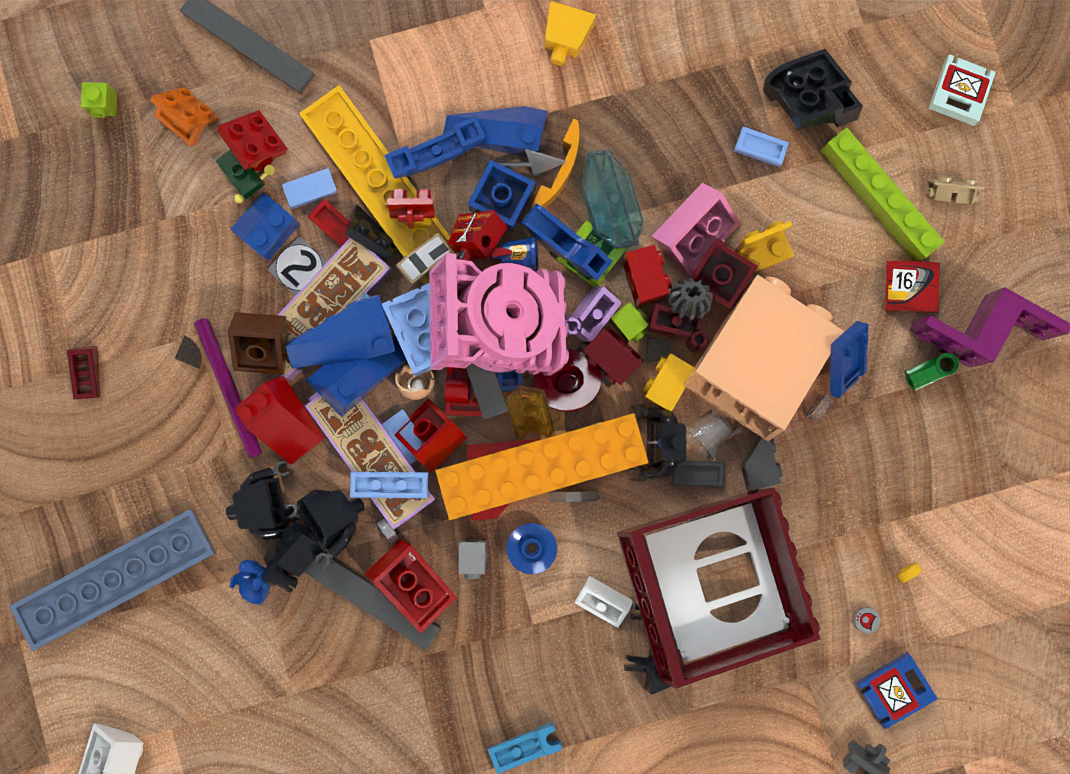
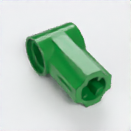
[904,353,959,391]

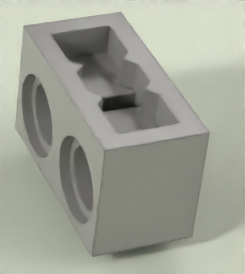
[459,539,487,579]

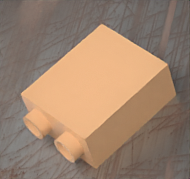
[683,274,844,441]

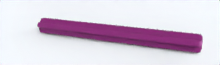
[194,318,262,458]

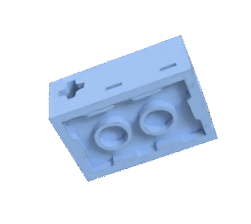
[382,283,431,377]

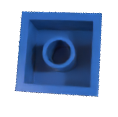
[468,160,535,232]

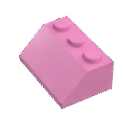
[652,183,741,277]

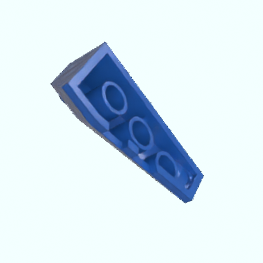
[306,336,407,417]

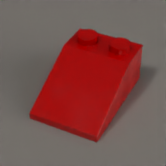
[234,376,325,464]
[364,539,457,634]

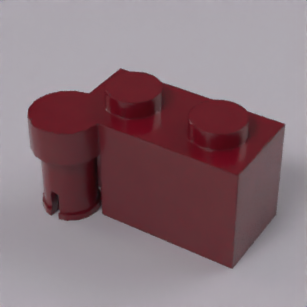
[647,303,708,352]

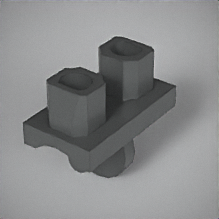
[843,740,890,774]

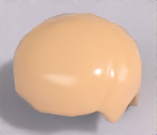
[395,365,435,400]

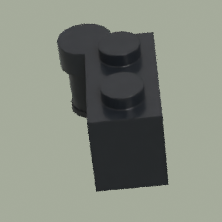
[262,520,323,592]

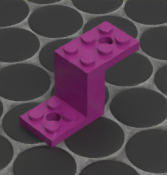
[910,287,1070,368]

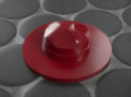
[534,349,602,412]

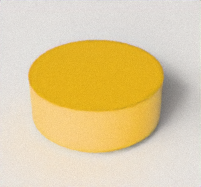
[896,562,923,584]

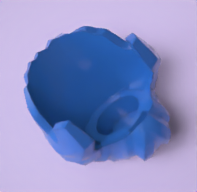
[229,559,271,605]

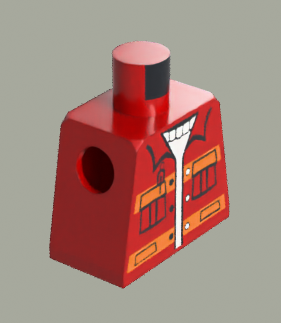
[448,210,508,261]

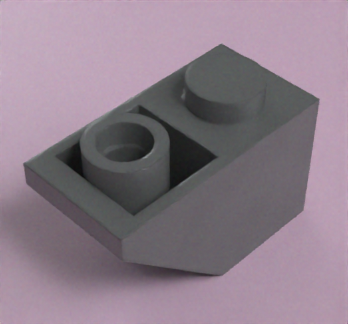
[741,436,783,490]

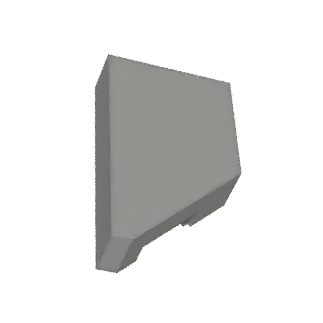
[548,491,599,502]

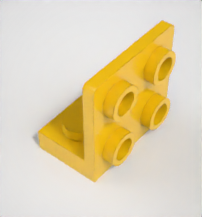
[736,220,794,273]

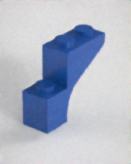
[521,204,613,281]

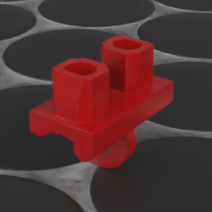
[387,189,435,229]

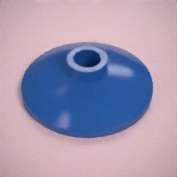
[506,523,557,574]

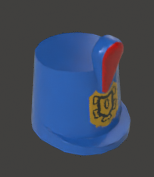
[489,236,538,272]

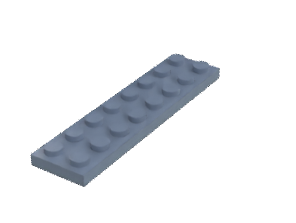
[9,509,216,651]

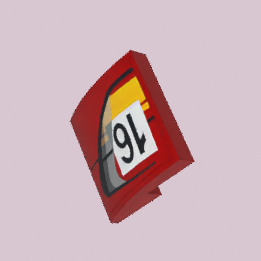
[885,261,940,313]

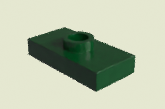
[216,150,265,199]

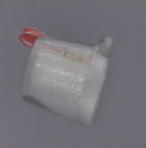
[686,409,743,462]

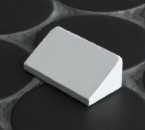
[574,576,632,628]

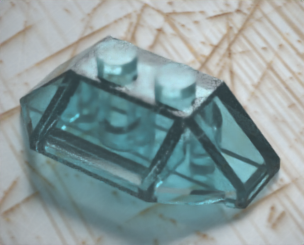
[580,149,644,249]

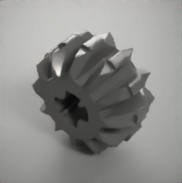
[668,277,713,321]

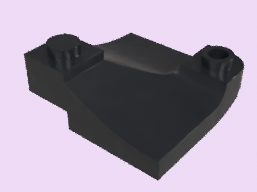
[763,49,863,130]

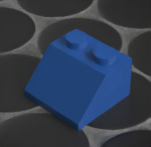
[230,192,300,261]

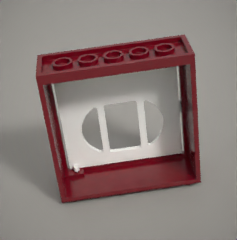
[617,488,821,689]

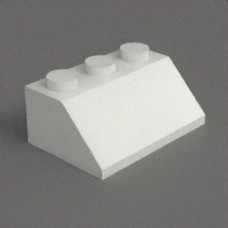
[78,723,144,774]

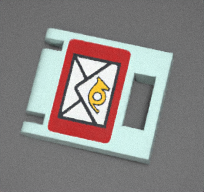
[928,54,995,126]

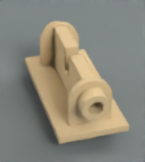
[927,175,985,205]

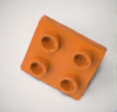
[150,87,219,147]

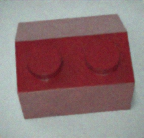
[583,326,645,386]

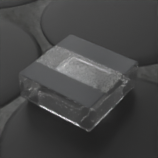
[806,394,834,420]

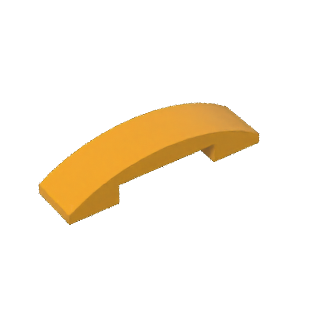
[531,119,579,209]

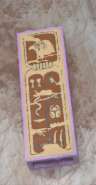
[275,238,393,381]
[305,392,437,530]

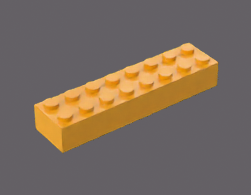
[435,413,649,520]

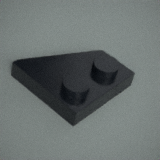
[345,205,395,261]

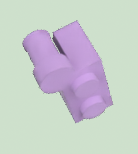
[565,286,622,342]

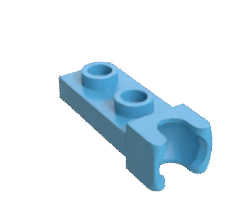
[488,722,563,774]

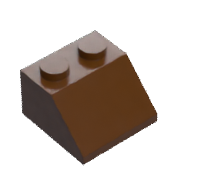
[227,312,288,375]

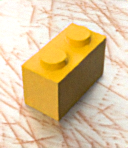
[642,353,694,411]

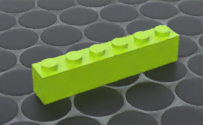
[821,127,945,261]

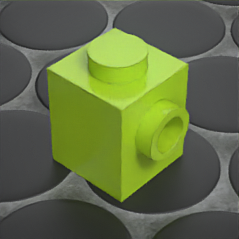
[81,82,117,118]
[609,302,649,343]

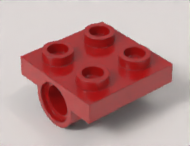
[217,110,288,171]
[445,367,497,417]

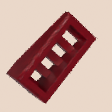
[67,346,100,400]

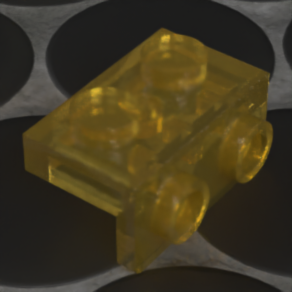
[505,385,555,439]

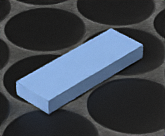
[350,472,429,498]

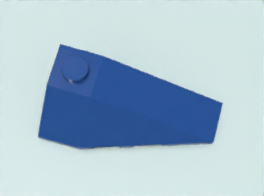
[443,106,548,157]
[285,294,395,368]

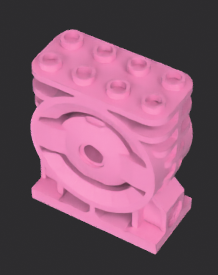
[429,253,569,376]

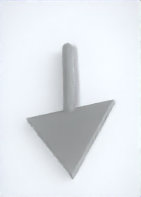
[486,149,566,177]

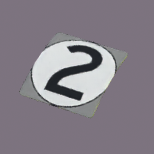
[268,237,327,296]

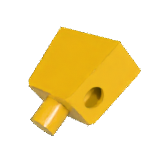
[545,1,596,66]

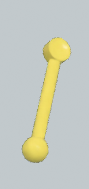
[234,165,275,203]

